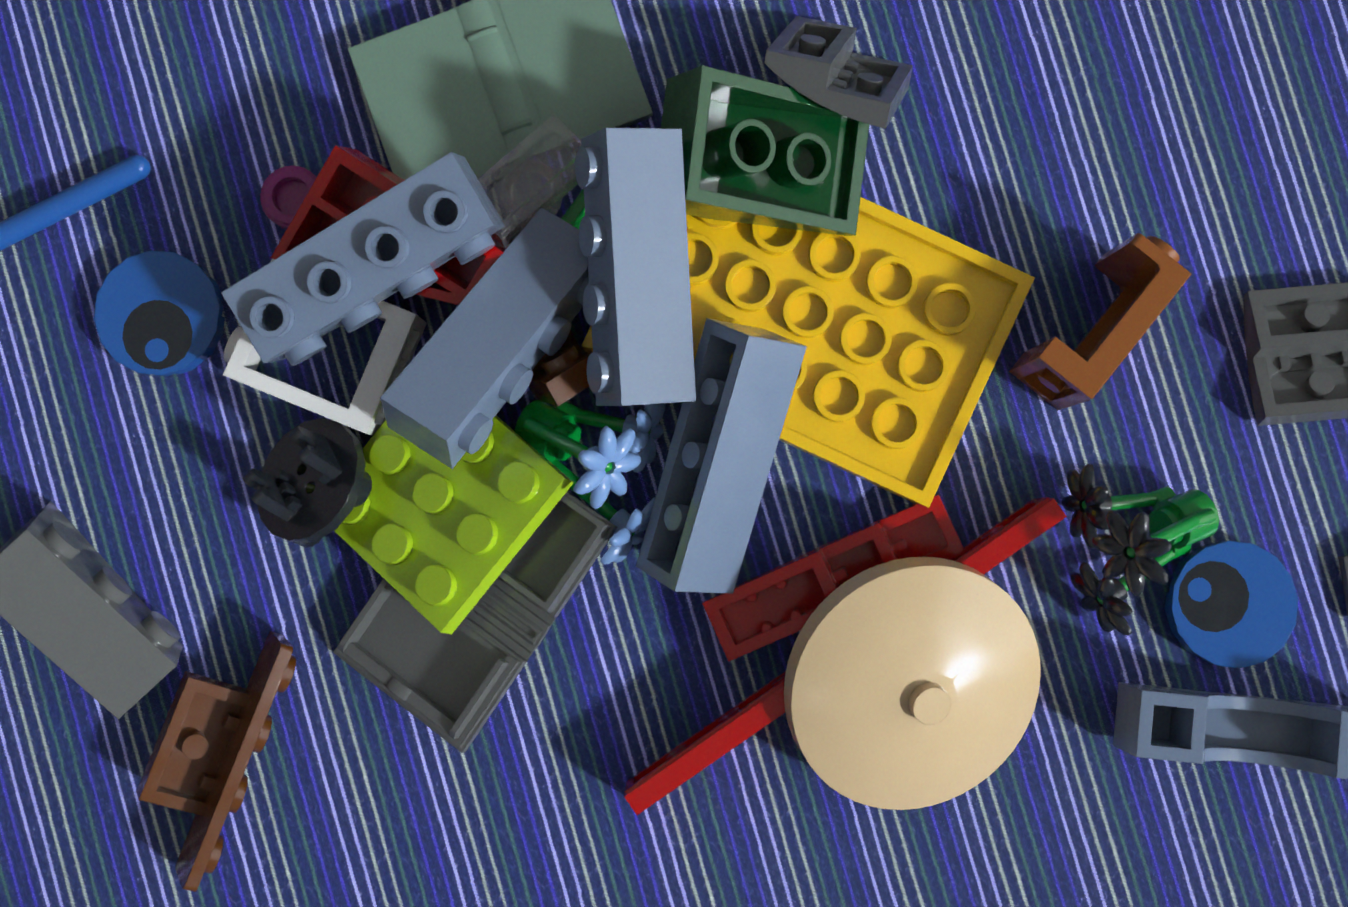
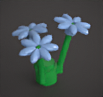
[514,400,665,564]

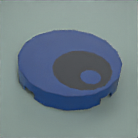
[94,250,225,376]
[1164,541,1299,668]

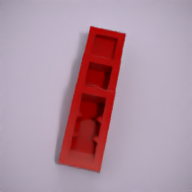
[702,493,966,661]

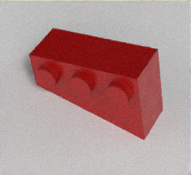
[270,145,508,305]

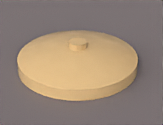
[784,557,1041,810]

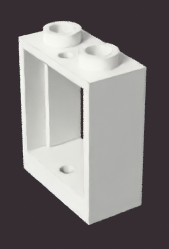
[223,259,427,436]

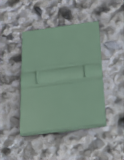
[348,0,653,180]

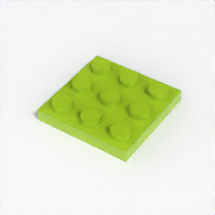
[334,415,574,635]

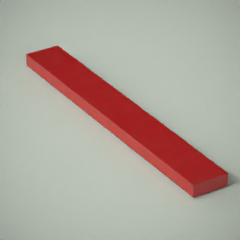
[624,497,1067,815]

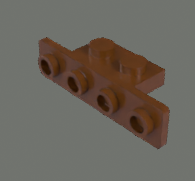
[136,631,296,892]

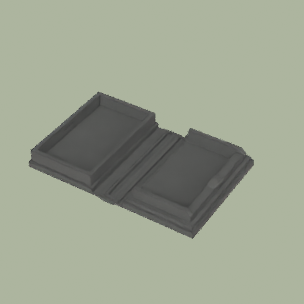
[333,492,618,753]

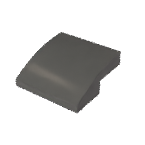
[764,16,913,129]
[1244,282,1348,426]

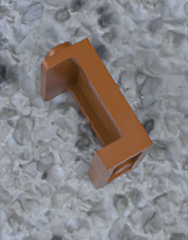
[1009,233,1192,410]

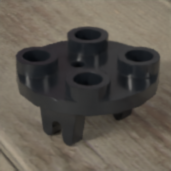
[243,418,372,548]

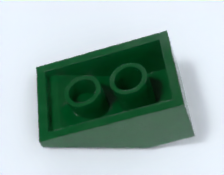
[661,65,869,236]

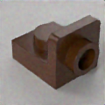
[528,330,593,406]

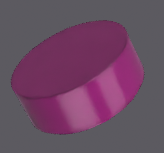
[260,166,317,230]

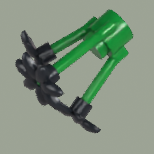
[1061,464,1219,636]

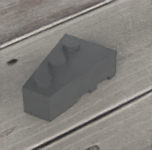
[0,501,183,720]

